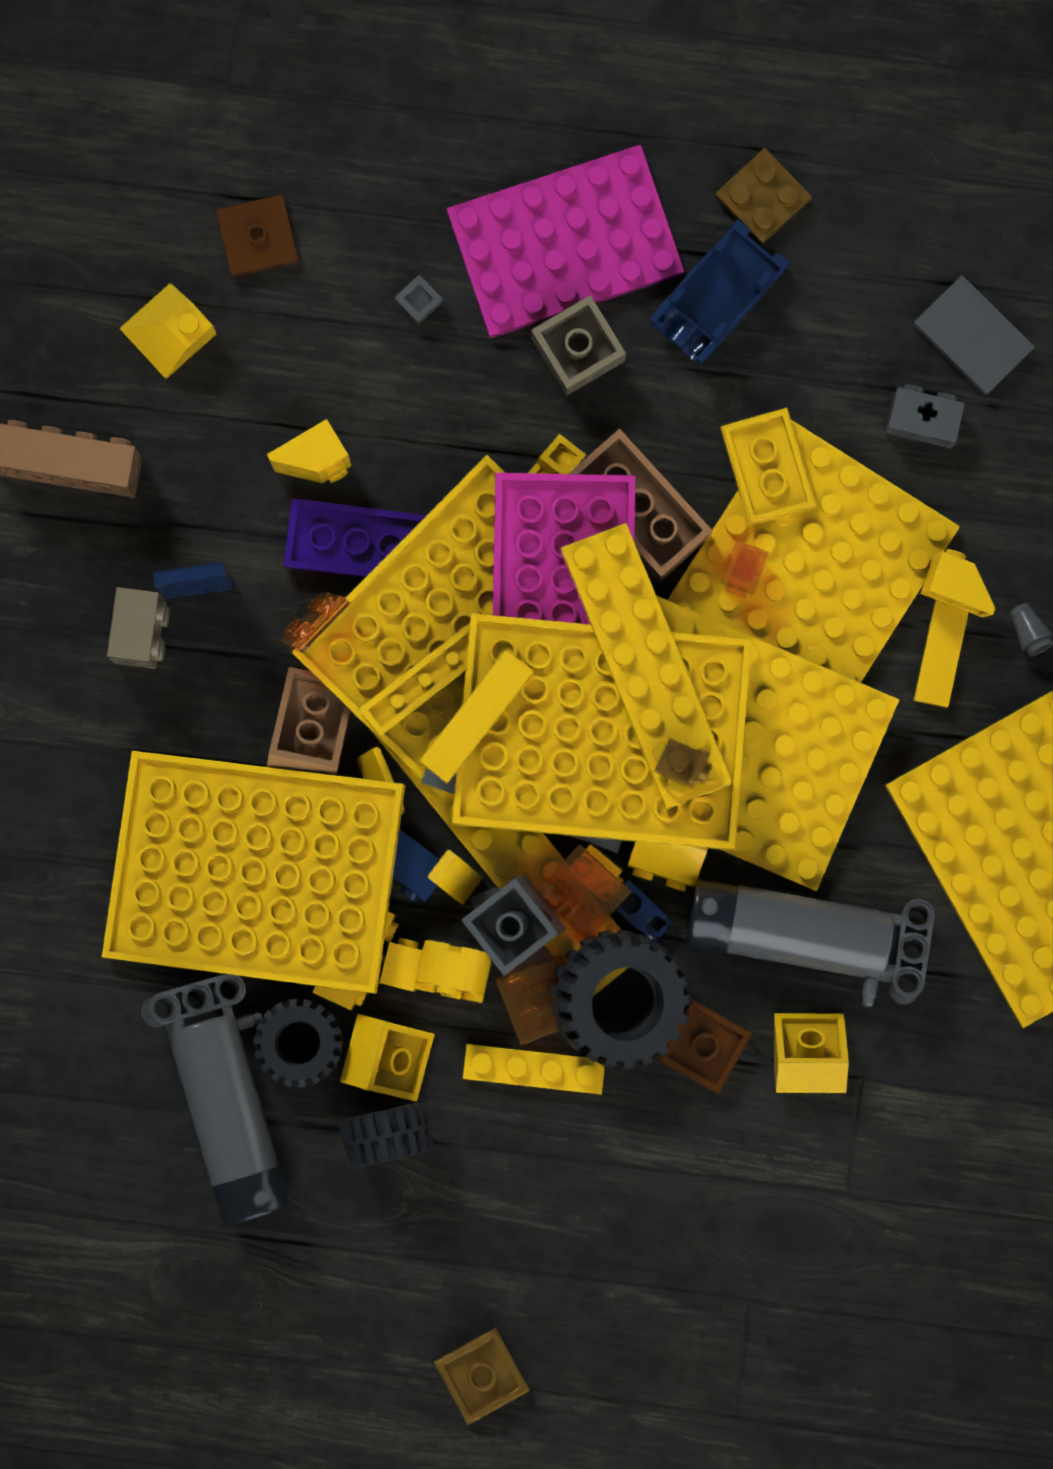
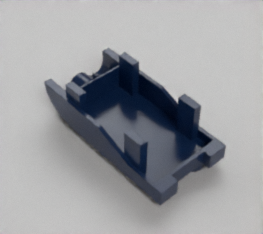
[650,219,790,364]

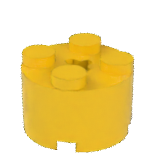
[414,940,491,1003]

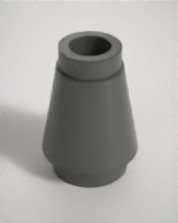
[1009,603,1053,657]

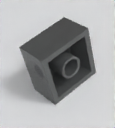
[462,873,566,976]

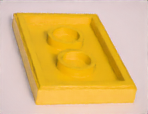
[720,408,816,527]

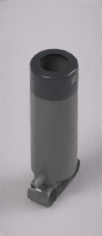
[685,878,935,1007]
[141,974,290,1226]

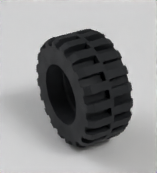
[550,930,691,1069]

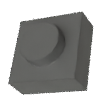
[394,274,443,325]

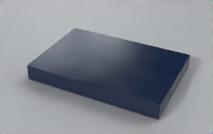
[153,562,234,599]

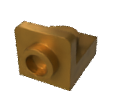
[654,738,712,790]

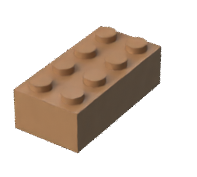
[0,420,142,498]
[569,428,713,582]

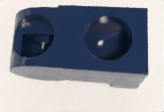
[605,879,673,942]

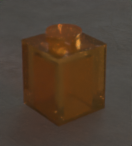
[720,541,769,598]

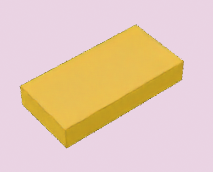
[427,849,483,905]

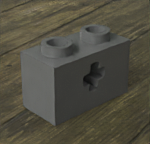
[885,385,965,449]

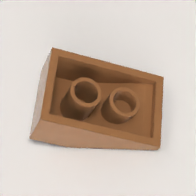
[267,667,350,776]

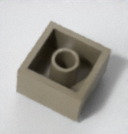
[531,295,626,396]
[107,587,170,669]

